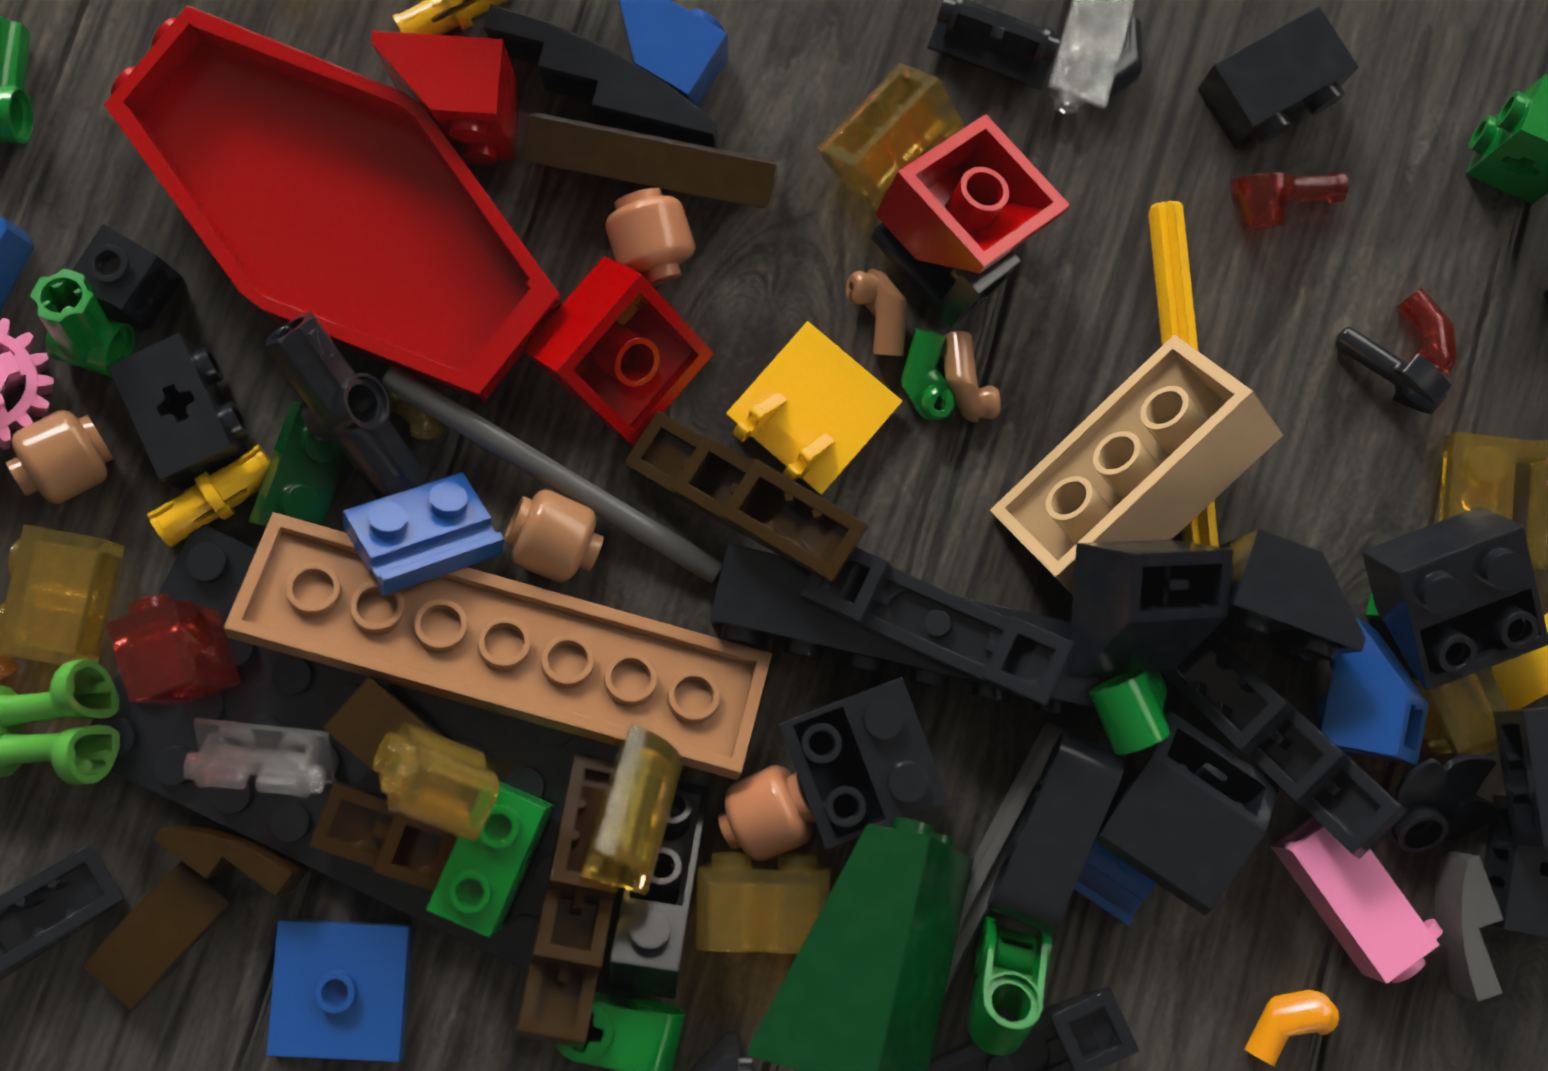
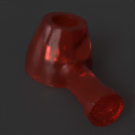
[1230,172,1348,230]

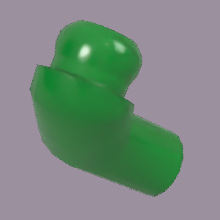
[901,328,955,421]

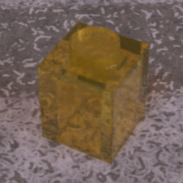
[1412,667,1509,756]

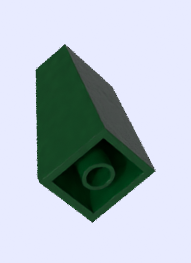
[747,817,974,1071]

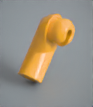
[1244,989,1339,1066]

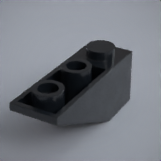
[610,777,709,999]

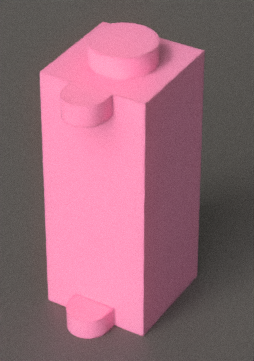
[1271,816,1443,984]

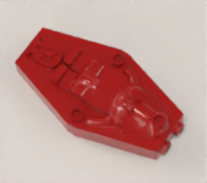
[104,5,562,403]

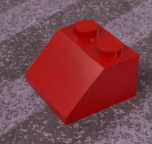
[371,30,521,166]
[875,114,1071,274]
[522,256,714,447]

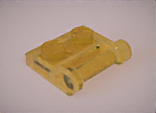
[1439,432,1548,570]

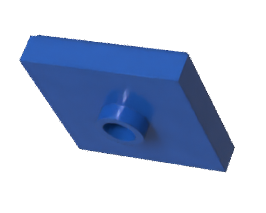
[266,918,413,1062]

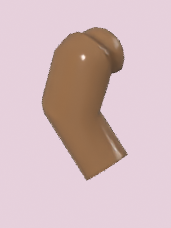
[846,269,908,356]
[942,331,1001,423]

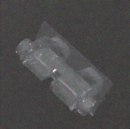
[1048,0,1135,114]
[184,718,334,799]

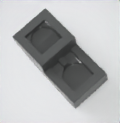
[1434,852,1503,1002]

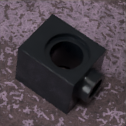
[72,224,183,329]

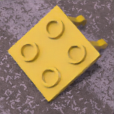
[726,321,903,496]

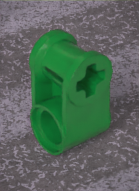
[967,916,1052,1056]
[555,991,686,1071]

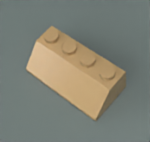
[990,334,1283,596]

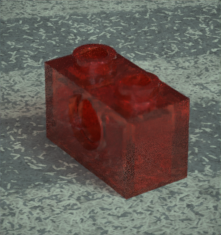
[106,594,241,706]

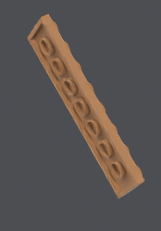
[224,512,772,780]

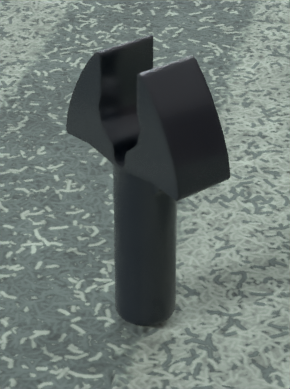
[1335,327,1451,414]

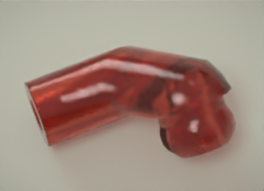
[1396,287,1458,373]

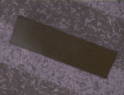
[522,112,778,208]

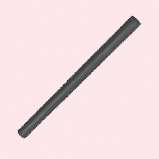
[382,364,723,584]

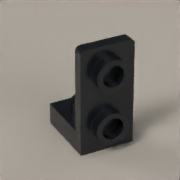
[871,222,1021,328]

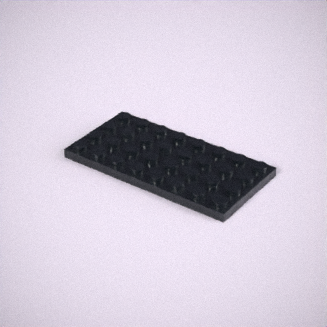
[90,525,649,973]

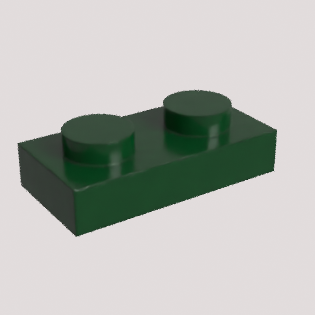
[249,402,347,528]

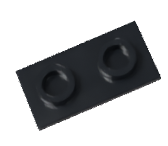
[927,0,1062,91]

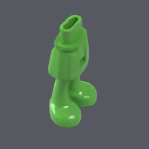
[0,659,120,786]

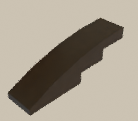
[624,410,869,583]
[515,754,639,1048]

